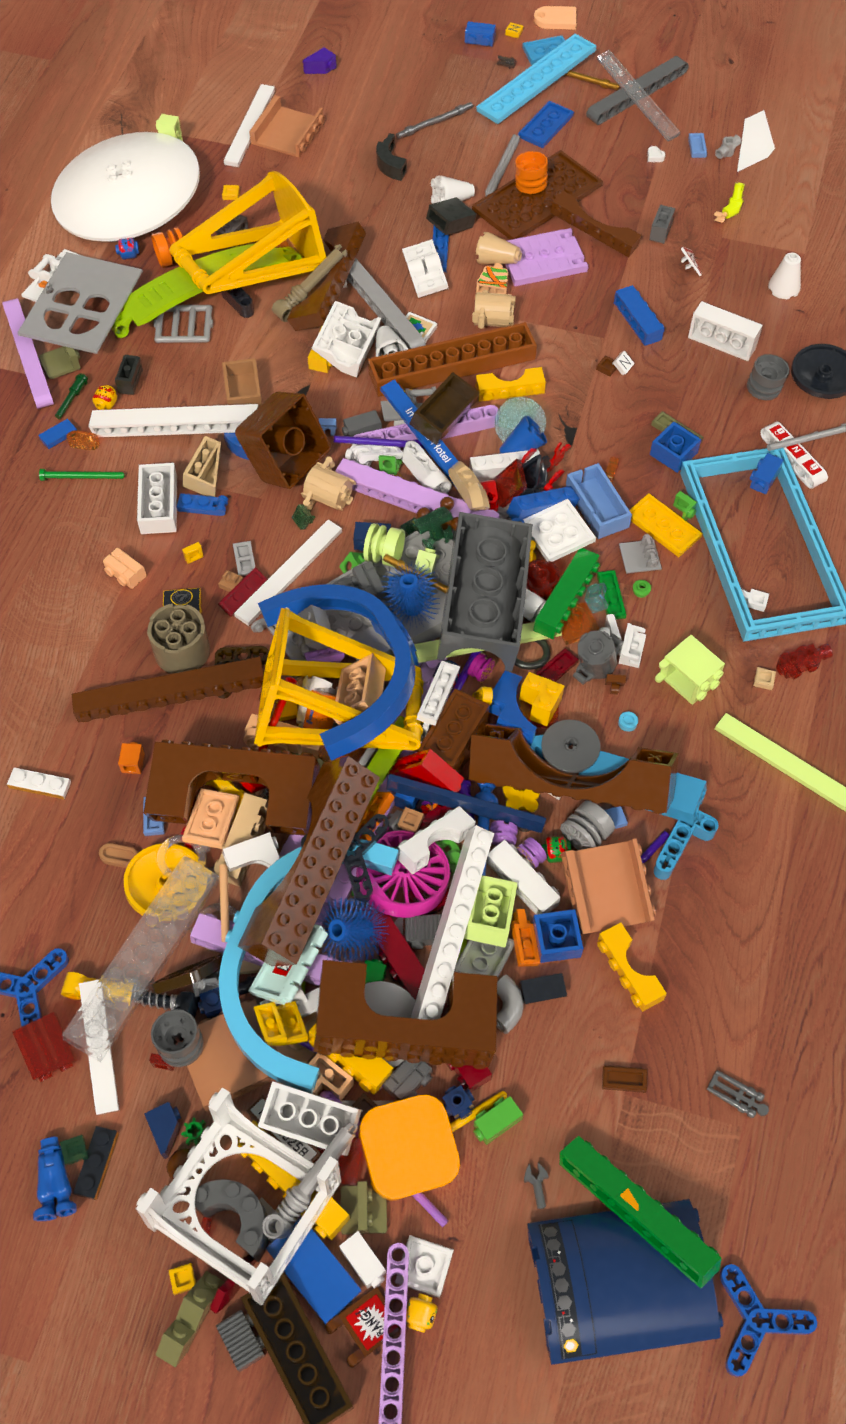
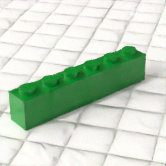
[533,548,600,640]

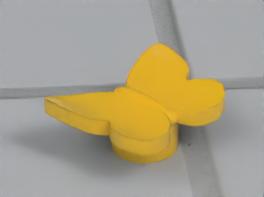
[502,786,540,812]

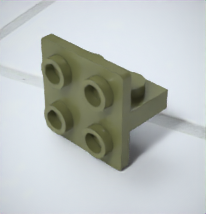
[341,1181,387,1235]

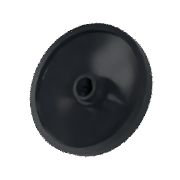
[791,344,846,399]

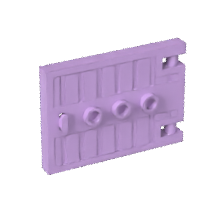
[505,228,588,286]

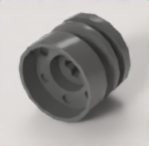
[747,354,789,400]
[151,1009,204,1067]

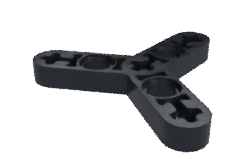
[301,814,389,902]

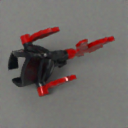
[513,442,571,491]

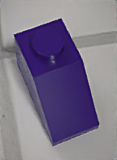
[303,47,336,74]

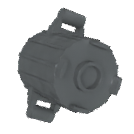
[573,630,624,685]

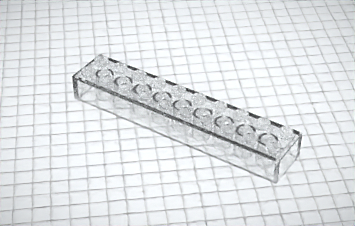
[62,855,220,1063]

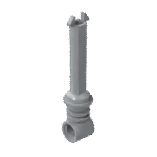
[262,1123,358,1239]

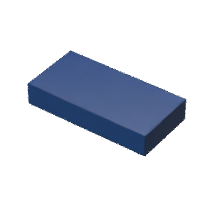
[38,419,78,449]

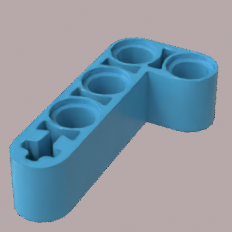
[653,810,719,880]

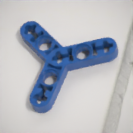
[0,948,69,1040]
[720,1264,817,1377]

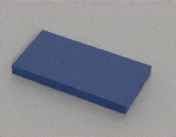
[518,101,574,148]
[266,1217,362,1325]

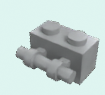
[294,605,331,654]

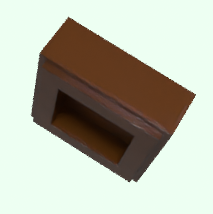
[596,356,617,376]

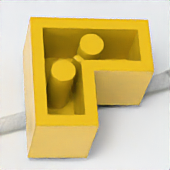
[519,672,565,726]

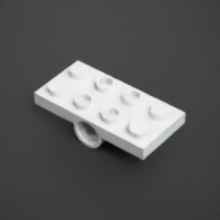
[402,240,448,298]

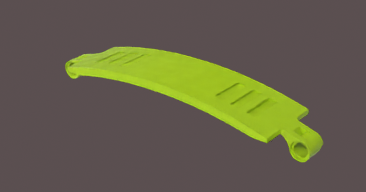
[111,243,302,338]

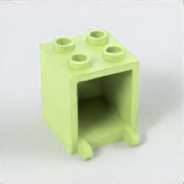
[655,635,725,705]

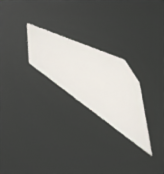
[737,110,775,172]

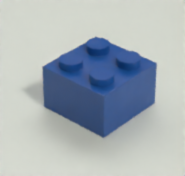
[650,421,701,473]
[533,909,583,963]

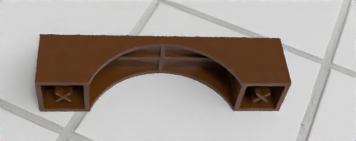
[469,723,679,814]
[238,756,380,967]

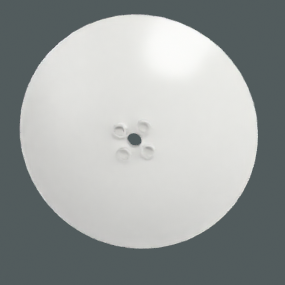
[51,132,200,241]

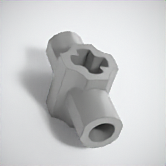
[715,135,741,159]

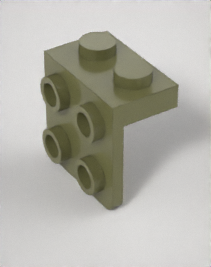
[39,346,81,379]

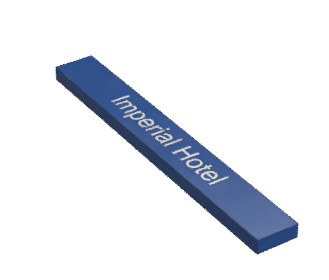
[380,379,459,492]

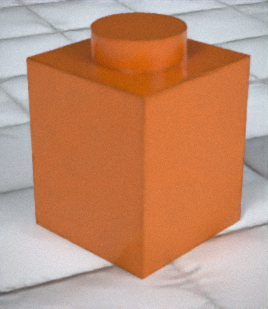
[118,742,145,774]

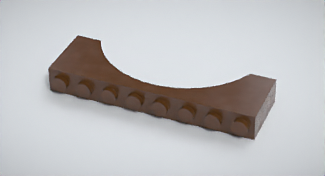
[287,222,366,331]

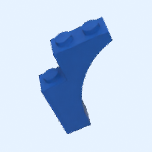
[489,671,537,746]

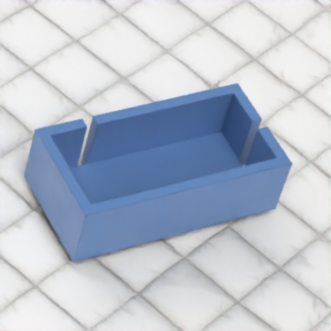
[566,463,632,539]

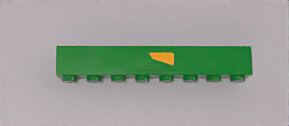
[559,1136,722,1289]

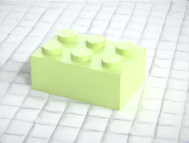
[464,875,518,947]

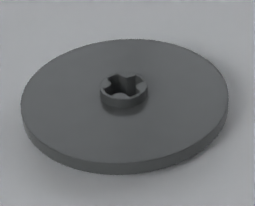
[541,720,600,773]

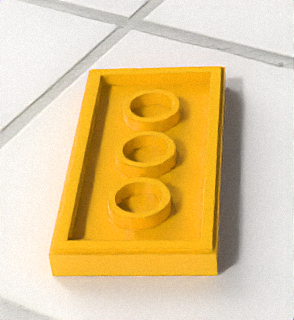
[629,493,703,557]

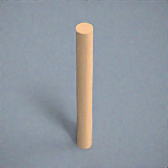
[219,864,230,942]

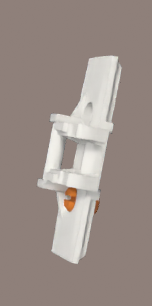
[21,249,79,302]

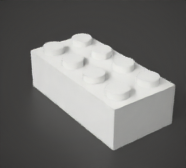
[688,301,762,361]
[137,463,177,534]
[258,1082,362,1155]

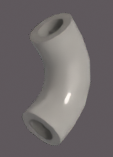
[496,974,524,1034]

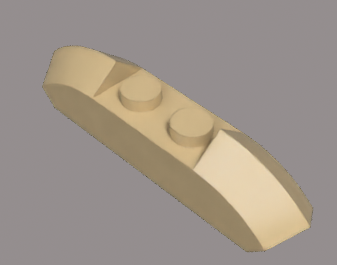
[448,461,490,510]

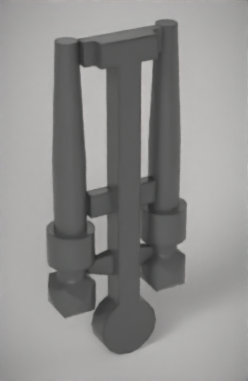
[707,1070,769,1118]

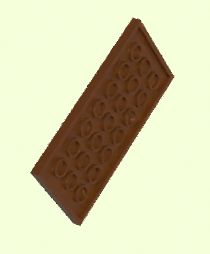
[472,150,603,240]

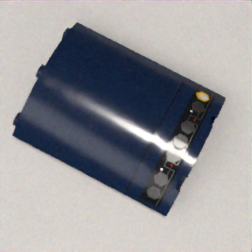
[527,1199,723,1365]

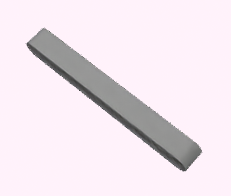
[347,258,426,349]

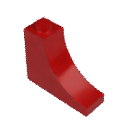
[388,749,464,793]

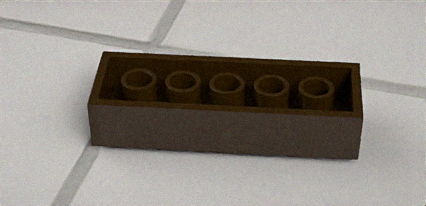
[241,1273,354,1424]

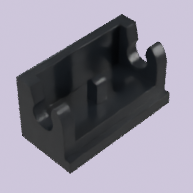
[519,973,567,1005]

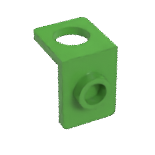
[378,455,402,475]
[340,552,365,573]

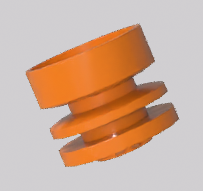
[515,151,548,194]
[151,227,183,268]

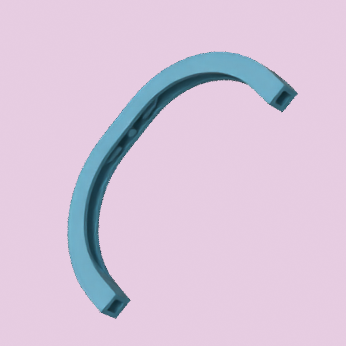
[219,839,399,1093]

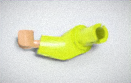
[714,182,745,223]

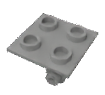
[619,534,662,574]

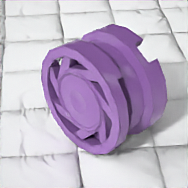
[490,821,518,846]

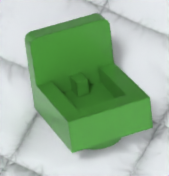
[673,491,697,521]

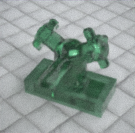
[412,506,453,550]

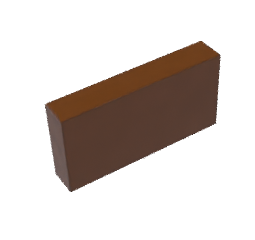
[602,1066,647,1093]

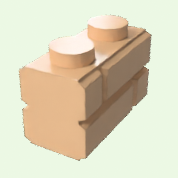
[103,548,146,589]

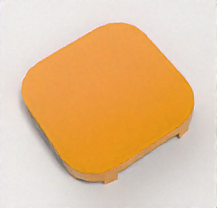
[358,1095,460,1201]

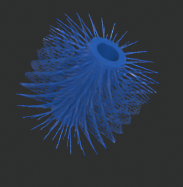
[381,563,440,630]
[317,898,387,962]

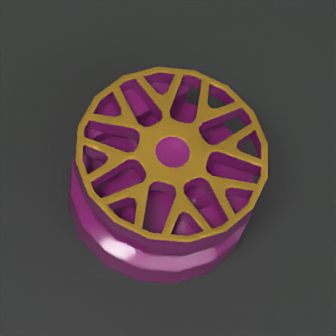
[468,653,495,683]

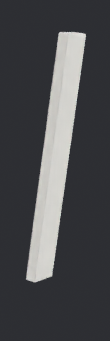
[224,84,275,167]
[234,520,342,626]

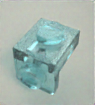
[584,582,609,614]

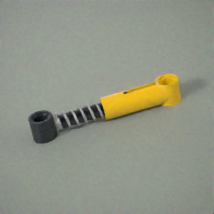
[61,972,200,1019]

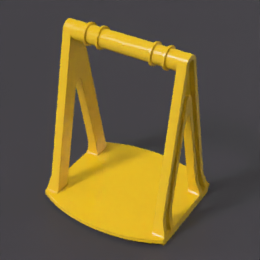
[169,171,326,294]
[254,607,424,750]

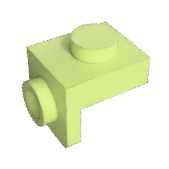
[414,548,440,576]

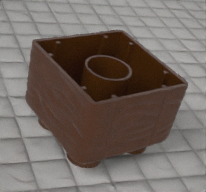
[235,392,331,489]

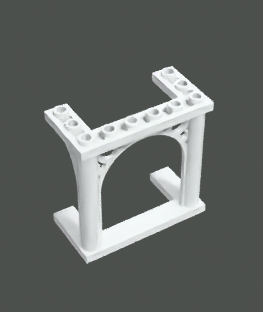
[136,1088,341,1305]

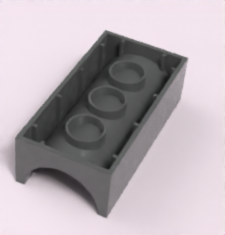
[437,512,533,672]

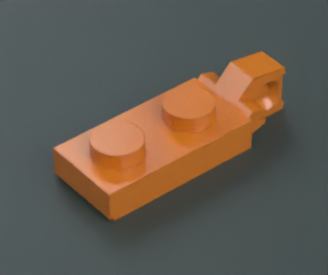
[511,909,540,967]

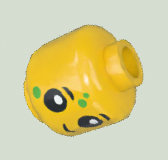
[406,1293,438,1333]

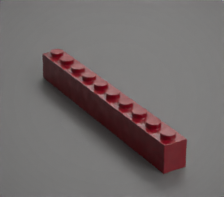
[358,905,492,1092]

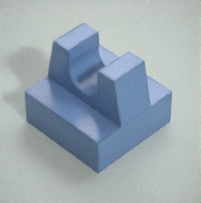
[319,418,337,436]

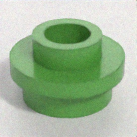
[633,580,651,598]

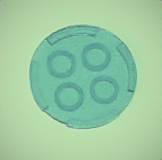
[495,397,546,443]

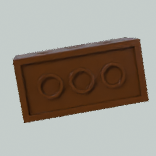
[417,689,490,774]

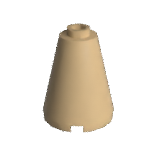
[476,232,522,265]

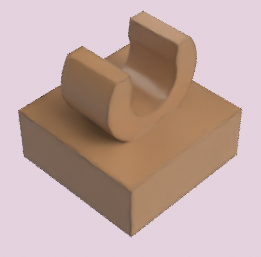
[218,570,244,592]
[397,807,424,833]

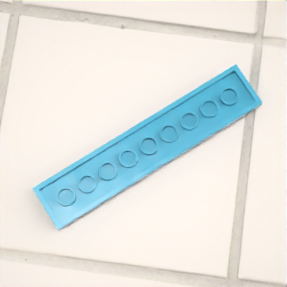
[477,34,596,124]

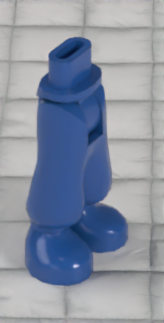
[33,1137,77,1221]

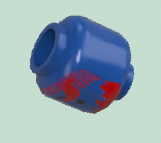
[115,238,139,260]

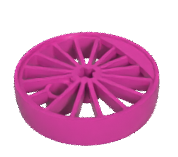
[356,831,450,918]

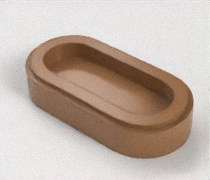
[99,843,138,868]

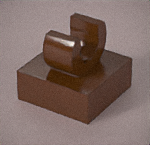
[605,674,626,695]

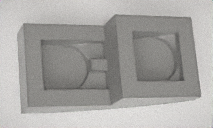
[233,541,255,576]

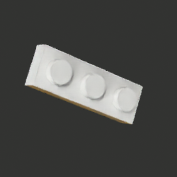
[7,768,71,799]

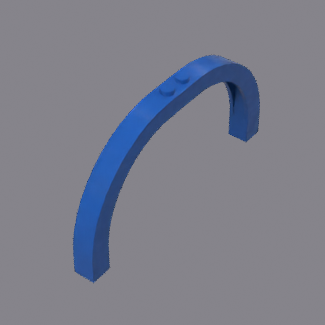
[258,584,415,761]

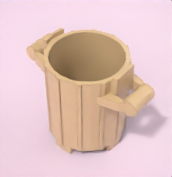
[472,290,516,328]
[301,457,356,511]

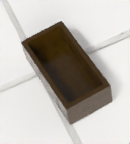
[409,372,480,445]

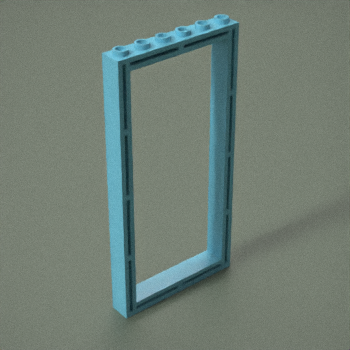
[680,448,846,642]

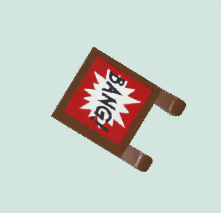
[325,1287,401,1368]

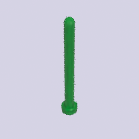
[39,469,125,481]

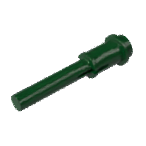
[55,373,88,419]

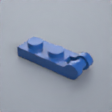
[177,493,228,516]

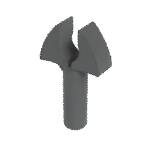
[524,1163,549,1209]

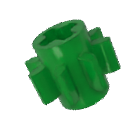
[181,1118,206,1146]

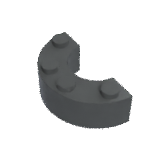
[195,1179,269,1263]

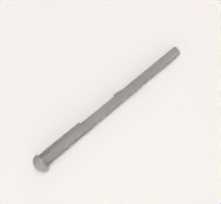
[767,423,846,451]

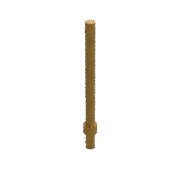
[564,70,620,90]
[382,554,447,593]

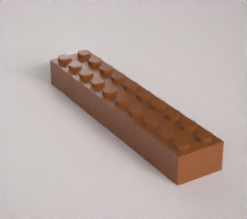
[368,322,537,397]

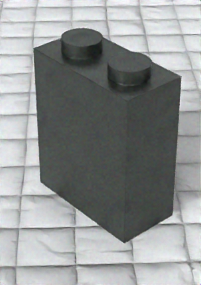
[426,197,476,235]

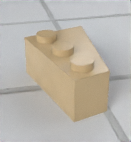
[183,436,221,497]

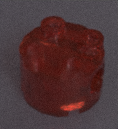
[526,559,560,601]

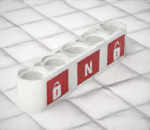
[760,421,828,489]

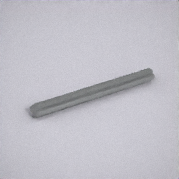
[485,134,520,196]

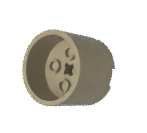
[147,603,210,674]

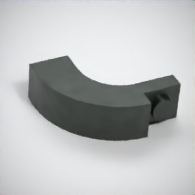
[376,133,407,181]

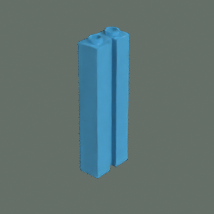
[578,751,707,824]

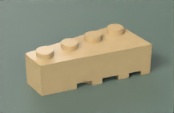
[214,793,268,887]

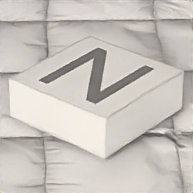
[613,351,634,375]

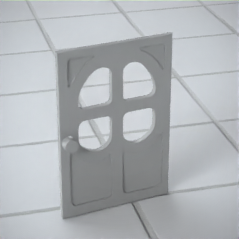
[18,252,143,354]

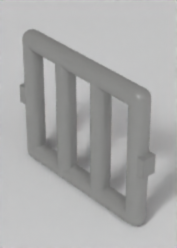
[154,305,213,343]

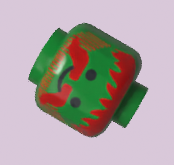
[541,836,571,863]

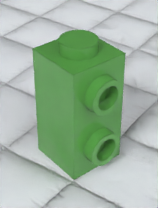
[473,1096,524,1145]

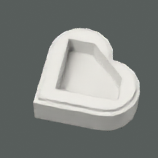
[647,146,665,162]

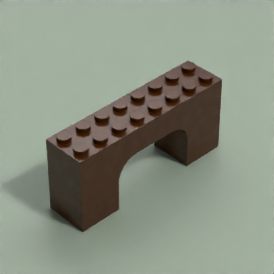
[143,740,320,836]
[313,960,497,1069]

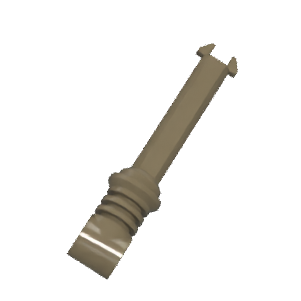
[272,244,347,322]

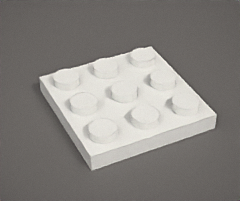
[523,499,596,564]

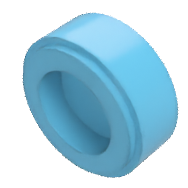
[618,712,638,732]

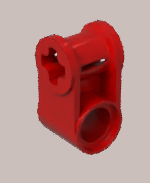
[480,480,499,512]

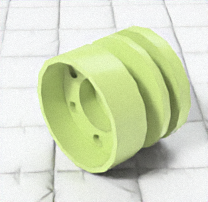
[363,523,405,568]

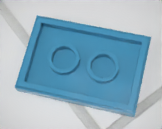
[522,35,565,65]

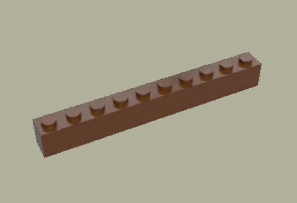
[71,657,264,722]

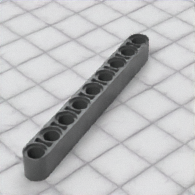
[586,56,689,125]

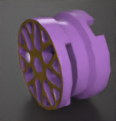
[516,837,547,869]

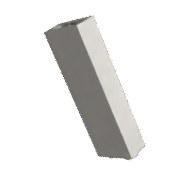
[349,591,446,661]

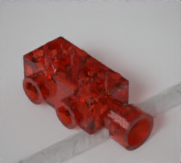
[776,643,833,679]

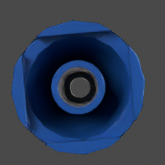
[499,416,548,454]

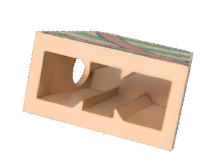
[476,263,508,294]

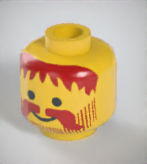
[92,385,117,410]

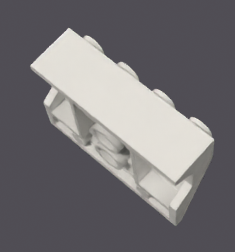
[312,301,381,377]

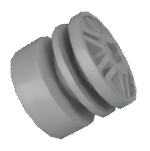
[560,800,615,850]

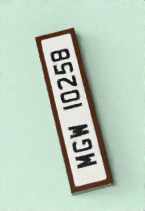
[246,1095,322,1164]

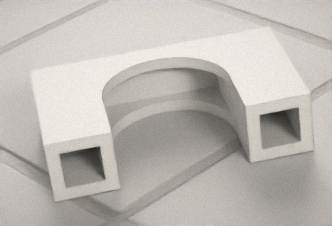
[222,832,283,872]

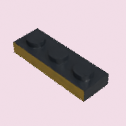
[73,1126,119,1200]

